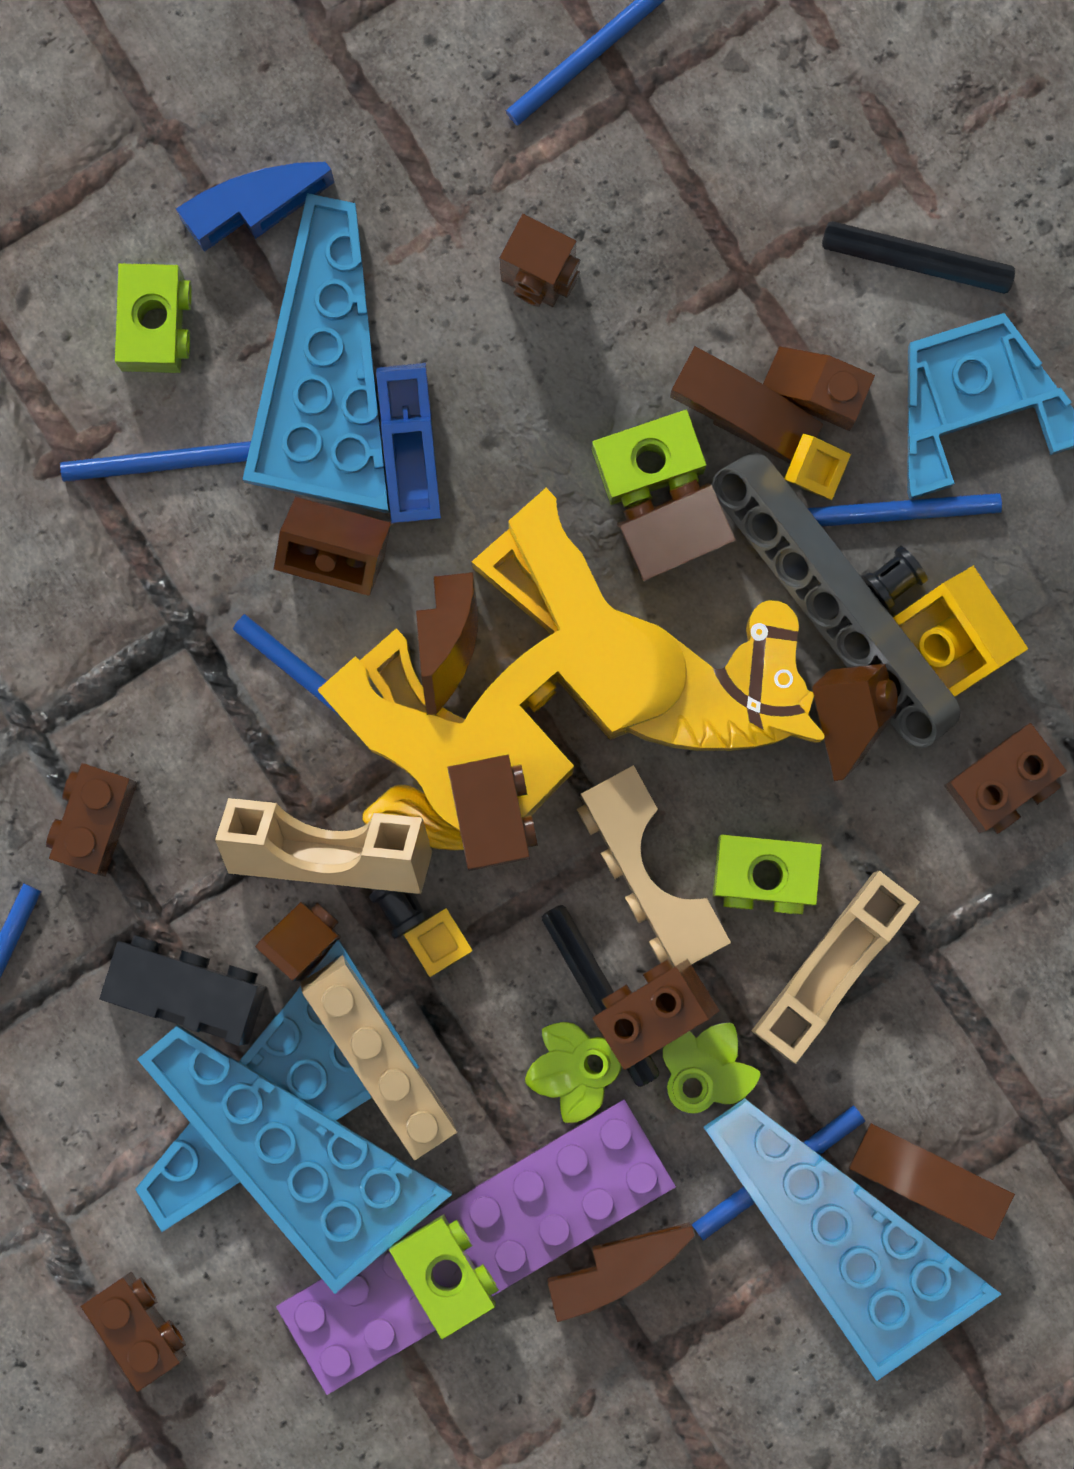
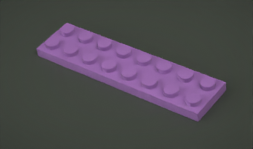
[276,1099,676,1395]

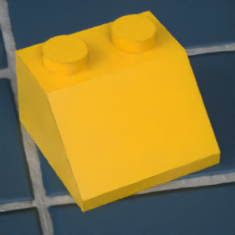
[893,565,1028,697]

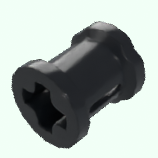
[861,546,928,611]
[369,889,433,940]

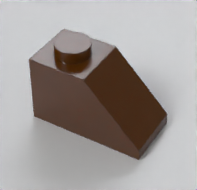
[763,346,875,431]
[812,664,898,781]
[255,902,341,981]

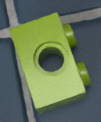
[115,263,192,373]
[592,409,706,508]
[713,835,822,915]
[389,1214,499,1339]

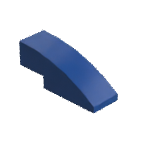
[176,162,335,252]
[376,363,441,523]

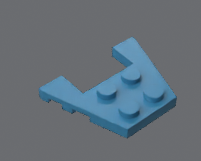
[907,313,1074,500]

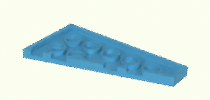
[243,193,389,514]
[135,940,420,1232]
[137,1025,452,1294]
[703,1098,1002,1381]

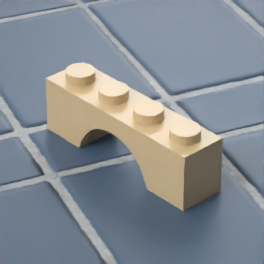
[576,765,731,967]
[215,798,432,894]
[752,871,920,1064]
[300,955,457,1161]

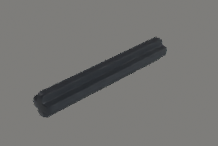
[822,221,1015,294]
[542,905,659,1087]

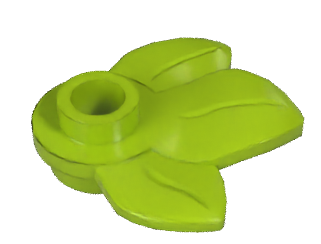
[525,1022,622,1123]
[663,1023,760,1113]

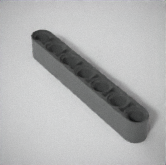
[712,453,961,748]

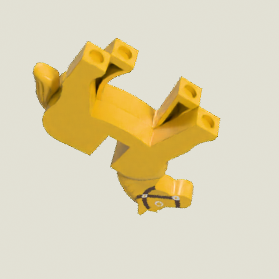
[318,487,825,850]

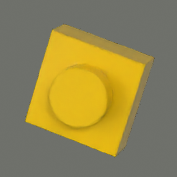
[784,434,851,500]
[403,908,473,977]

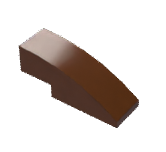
[670,346,824,464]
[416,572,478,715]
[849,1123,1015,1240]
[548,1222,694,1322]

